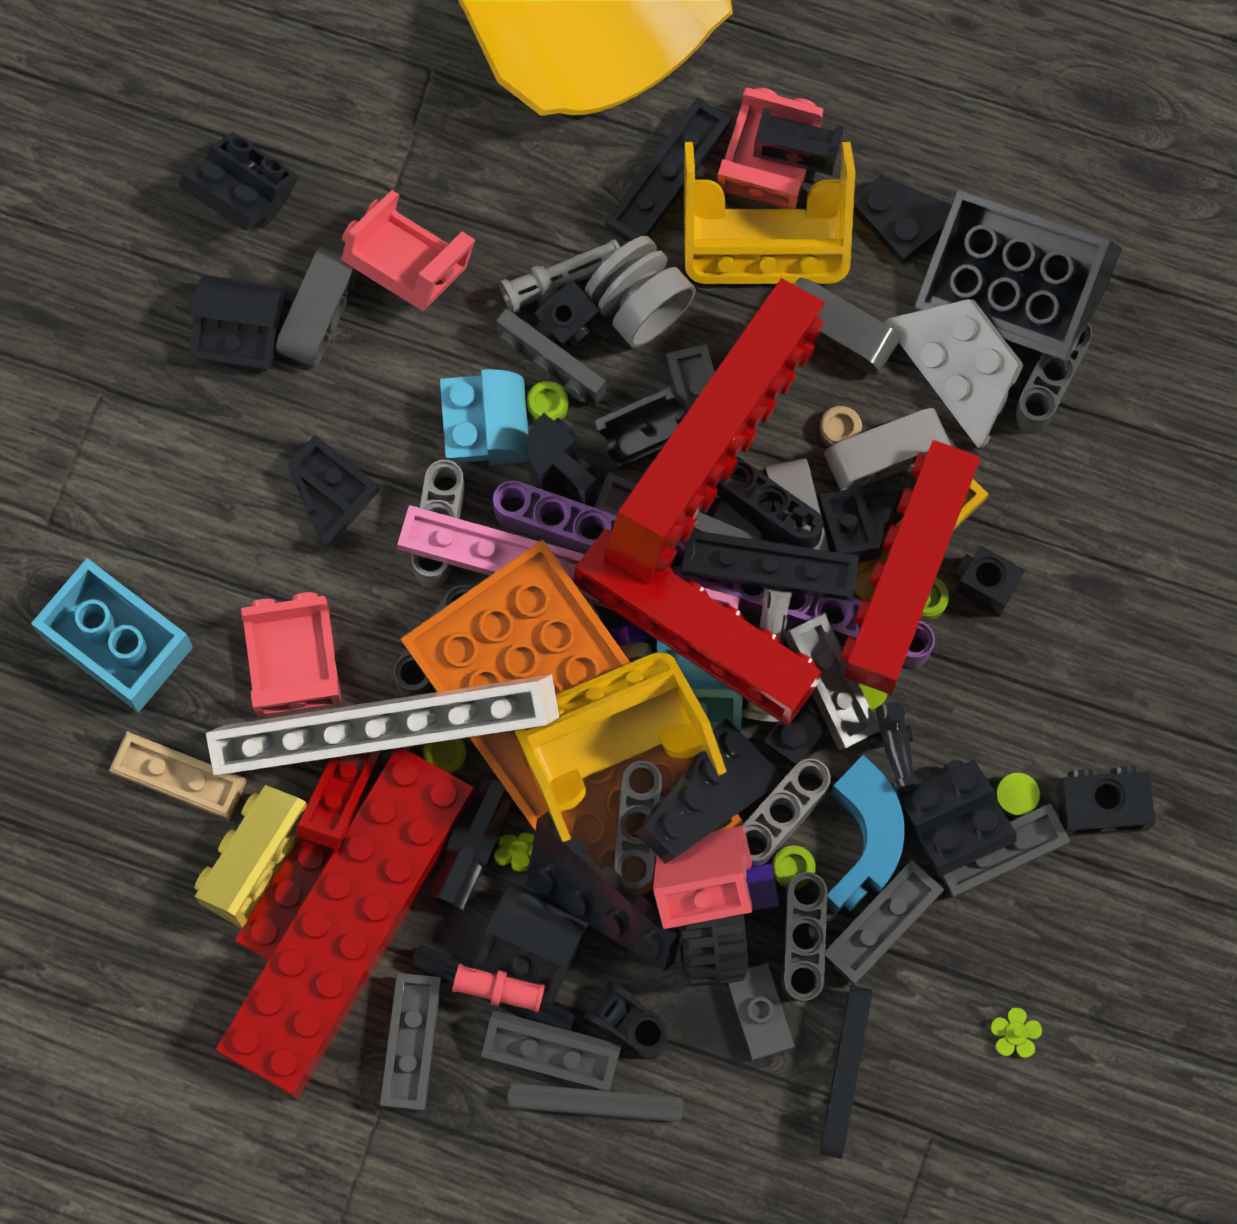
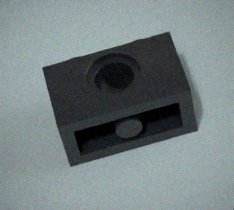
[1056,766,1156,837]

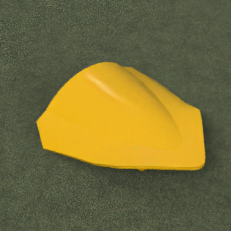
[458,0,733,116]

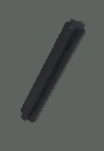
[411,945,575,1031]

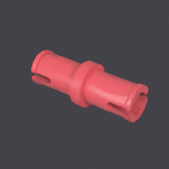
[452,964,545,1013]

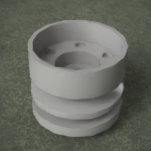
[584,236,696,348]

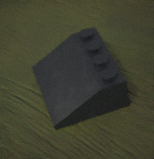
[915,190,1122,361]

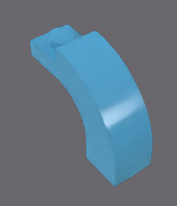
[827,755,904,915]

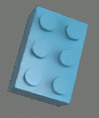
[31,558,193,713]

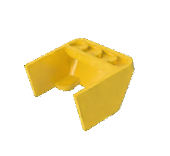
[684,142,855,284]
[514,653,727,842]

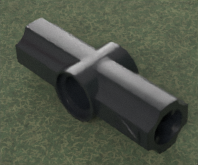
[429,778,514,913]

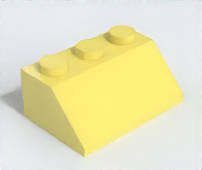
[194,785,307,929]

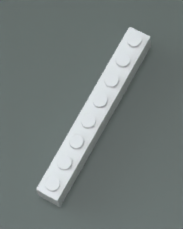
[206,674,560,775]

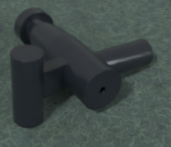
[867,702,920,793]

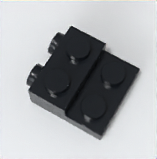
[897,759,1017,877]

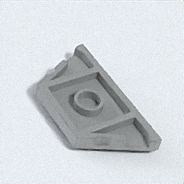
[884,299,1023,448]

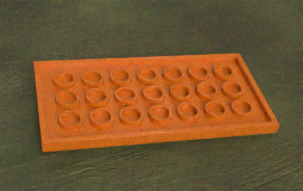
[400,539,744,896]

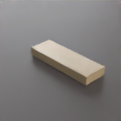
[109,731,247,821]

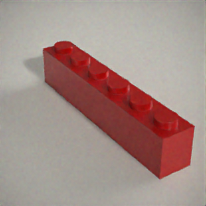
[840,440,981,695]
[573,528,822,726]

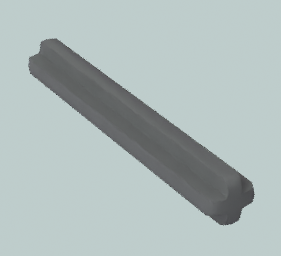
[507,1083,683,1122]

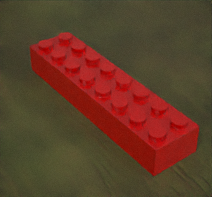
[604,278,825,584]
[216,747,475,1100]

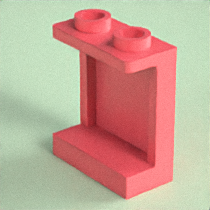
[717,88,824,209]
[341,190,475,311]
[240,592,342,717]
[653,826,752,929]

